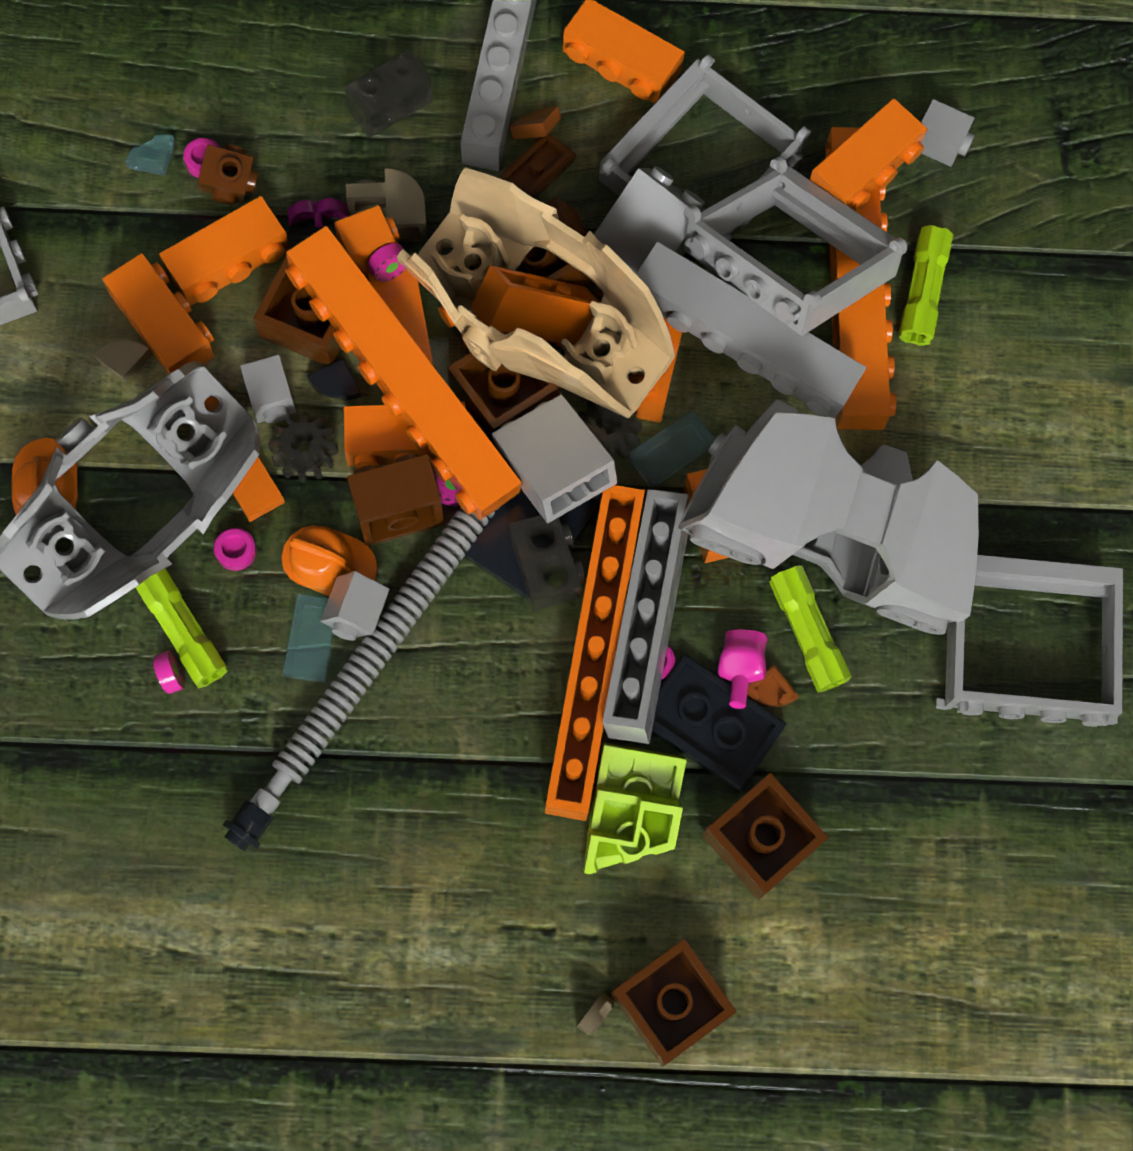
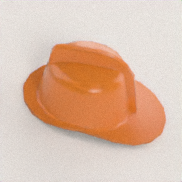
[12,438,78,514]
[281,525,378,596]

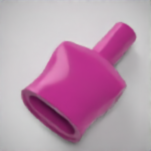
[718,629,768,709]

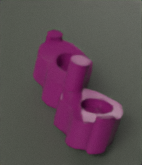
[288,198,349,228]

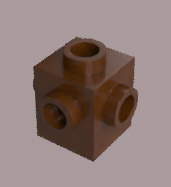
[197,144,259,205]

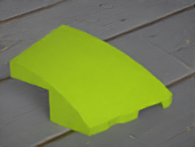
[583,742,687,874]

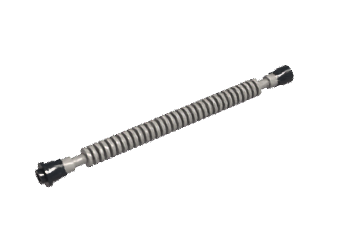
[222,506,499,852]

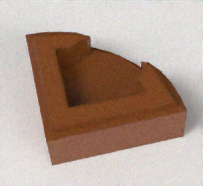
[510,106,561,140]
[747,664,799,707]

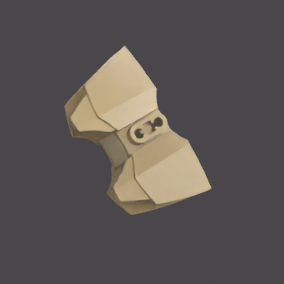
[397,167,675,419]

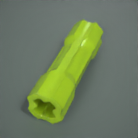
[898,225,953,346]
[769,566,852,693]
[135,568,229,689]

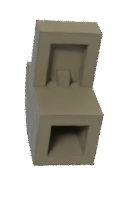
[346,168,427,242]

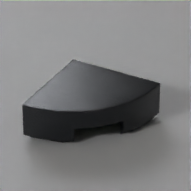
[307,359,362,401]

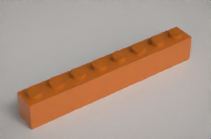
[825,127,896,430]
[285,226,522,521]
[545,485,645,821]

